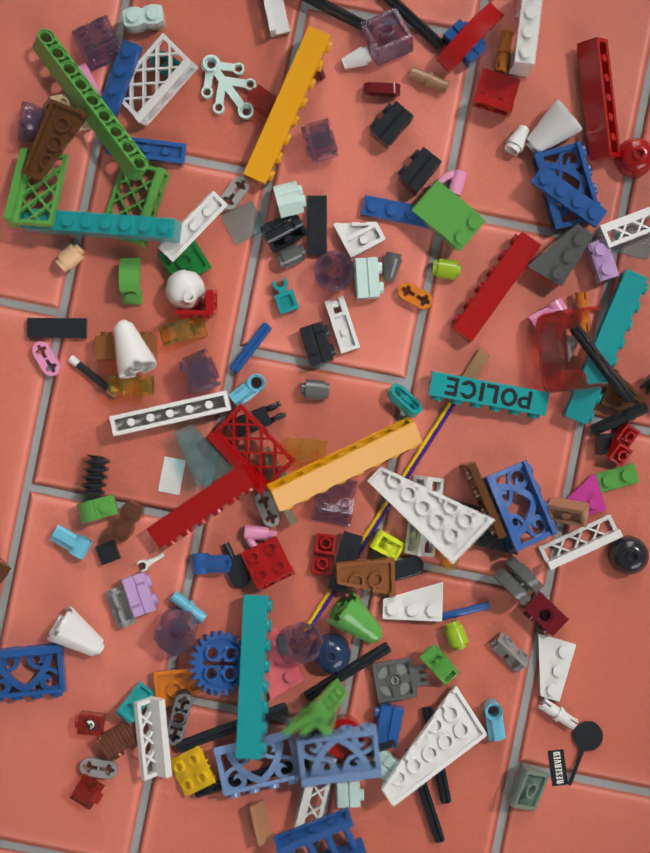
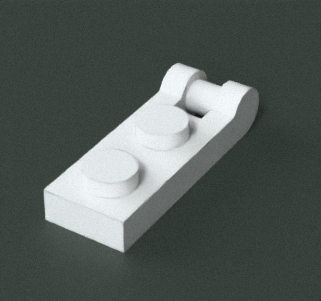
[324,295,360,354]

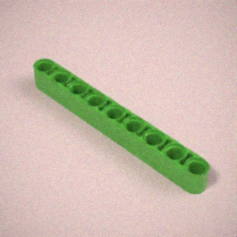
[33,29,149,180]

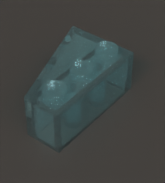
[174,424,234,487]

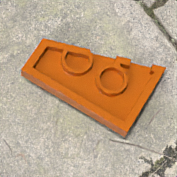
[153,667,212,707]

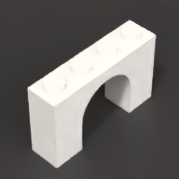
[508,0,543,77]

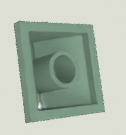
[506,762,550,811]

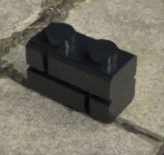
[370,101,414,150]
[398,147,442,195]
[260,214,308,253]
[299,322,336,367]

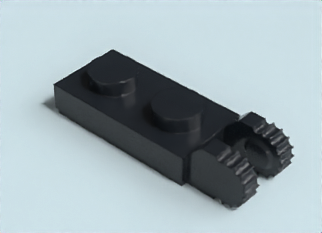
[229,401,286,437]

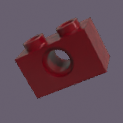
[521,591,569,637]

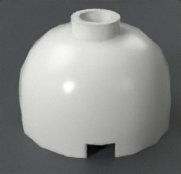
[165,270,205,310]

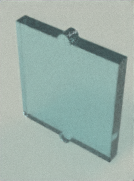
[222,201,264,245]
[614,225,650,260]

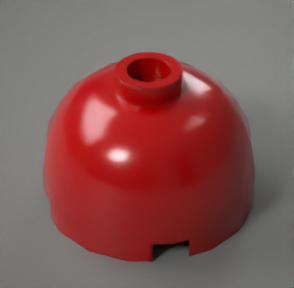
[614,138,650,178]

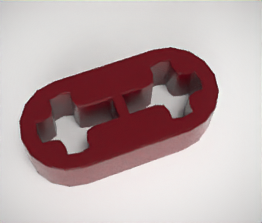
[363,82,401,97]

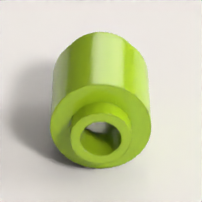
[432,258,461,280]
[444,620,469,651]

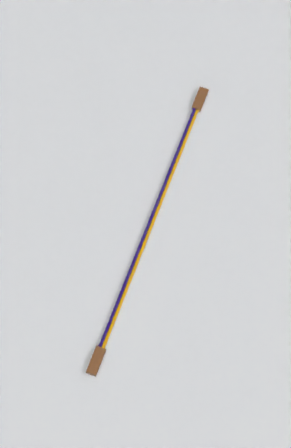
[266,349,490,702]

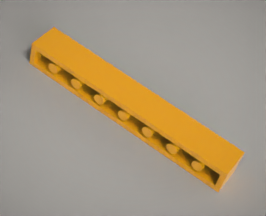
[243,26,333,185]
[266,417,423,512]

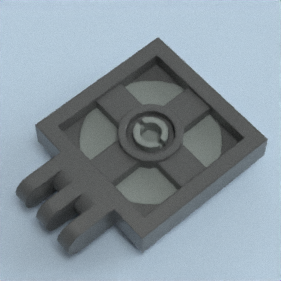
[372,657,429,703]

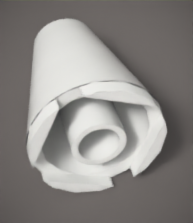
[526,100,582,153]
[113,320,157,378]
[47,606,105,657]

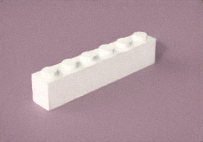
[109,391,232,436]

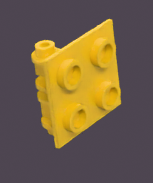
[171,745,216,797]

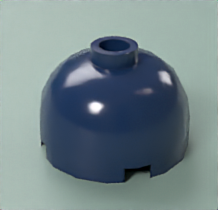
[312,633,351,674]

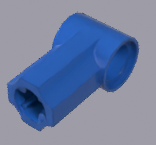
[192,553,231,574]

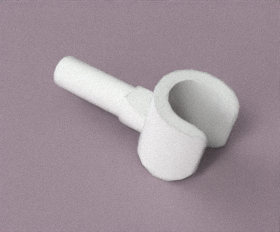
[137,552,165,572]

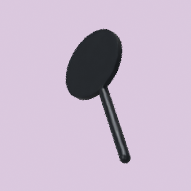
[568,721,603,786]

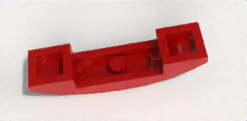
[436,2,504,73]

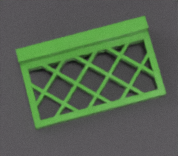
[3,148,69,228]
[105,166,170,248]
[282,678,348,737]

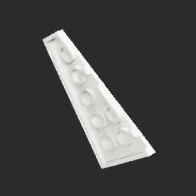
[367,467,495,564]
[380,685,488,806]

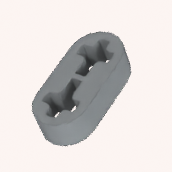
[221,176,250,211]
[255,491,281,527]
[80,756,119,779]

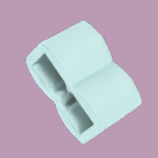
[122,4,166,34]
[273,181,307,218]

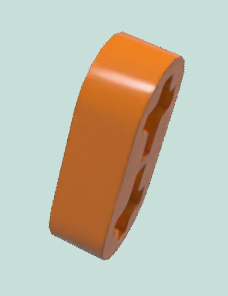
[397,282,433,310]

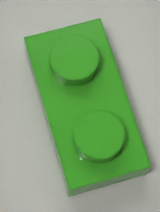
[595,463,639,493]

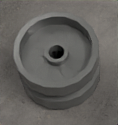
[493,555,544,606]

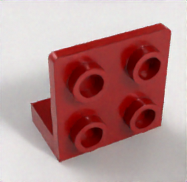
[472,68,521,118]
[174,289,217,318]
[241,536,296,591]

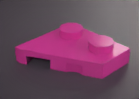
[565,473,606,515]

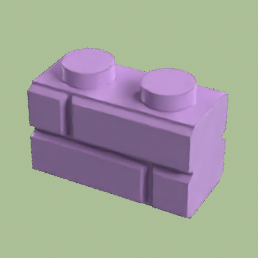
[585,239,619,284]
[121,571,160,618]

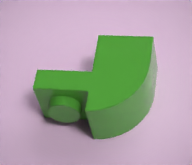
[119,258,143,305]
[76,494,119,524]
[420,644,460,685]

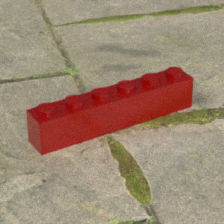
[577,37,620,162]
[451,231,541,343]
[147,461,259,549]

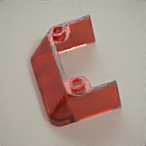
[536,306,608,393]

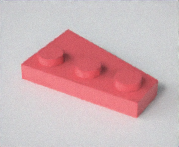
[267,627,306,700]

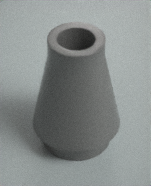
[383,252,402,281]

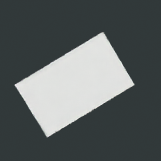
[158,457,186,495]

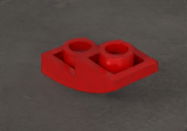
[607,422,640,467]
[311,533,337,577]

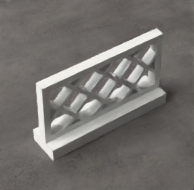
[122,33,199,126]

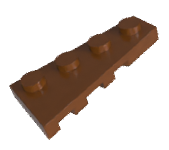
[21,99,90,182]
[459,462,506,539]

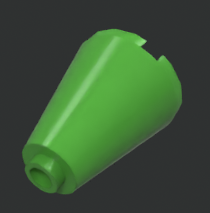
[327,591,382,644]

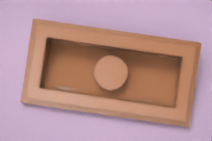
[547,497,589,527]
[249,799,273,846]

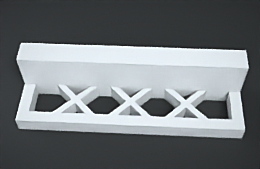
[263,0,290,38]
[157,191,228,262]
[595,207,650,249]
[404,475,444,557]
[538,514,623,570]
[133,696,172,781]
[294,745,337,828]

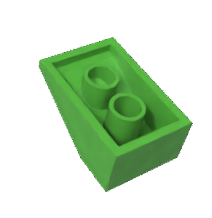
[411,180,485,251]

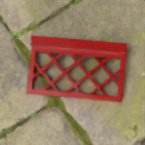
[206,403,296,494]

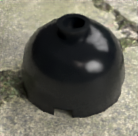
[608,535,649,575]

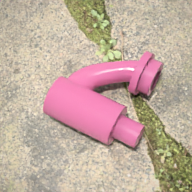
[428,170,467,197]
[244,525,277,548]

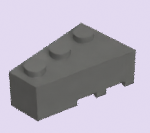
[528,223,594,287]

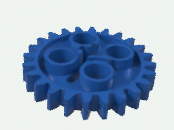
[187,630,241,696]

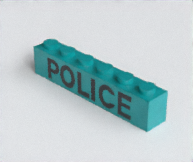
[426,371,550,419]

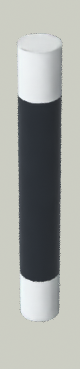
[68,355,119,398]

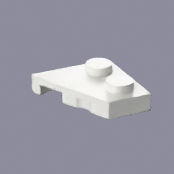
[333,222,386,258]

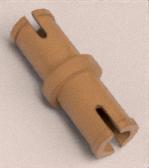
[409,67,450,93]

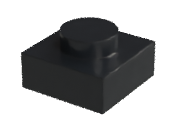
[595,433,615,455]
[95,539,122,565]

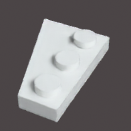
[383,582,443,622]
[537,633,576,702]

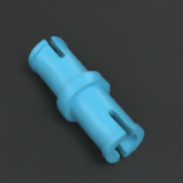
[169,590,208,624]

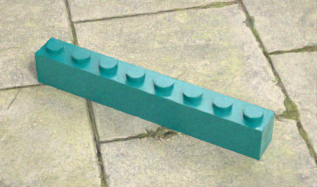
[20,208,182,243]
[562,269,649,425]
[236,595,274,760]

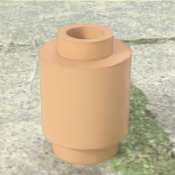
[55,243,85,272]

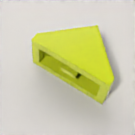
[370,528,405,561]

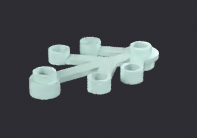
[201,55,256,120]

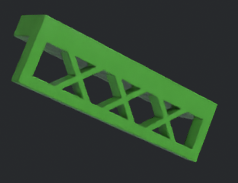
[300,712,338,737]

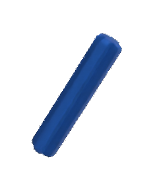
[230,322,272,373]

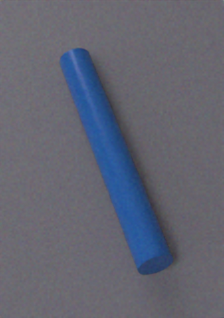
[433,601,491,623]

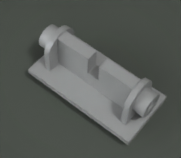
[105,585,137,629]
[490,631,529,672]

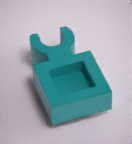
[273,277,299,315]

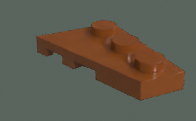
[335,557,396,597]

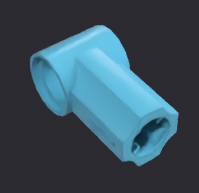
[229,374,267,406]
[50,525,93,560]
[483,699,506,741]

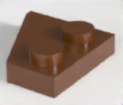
[599,369,645,412]

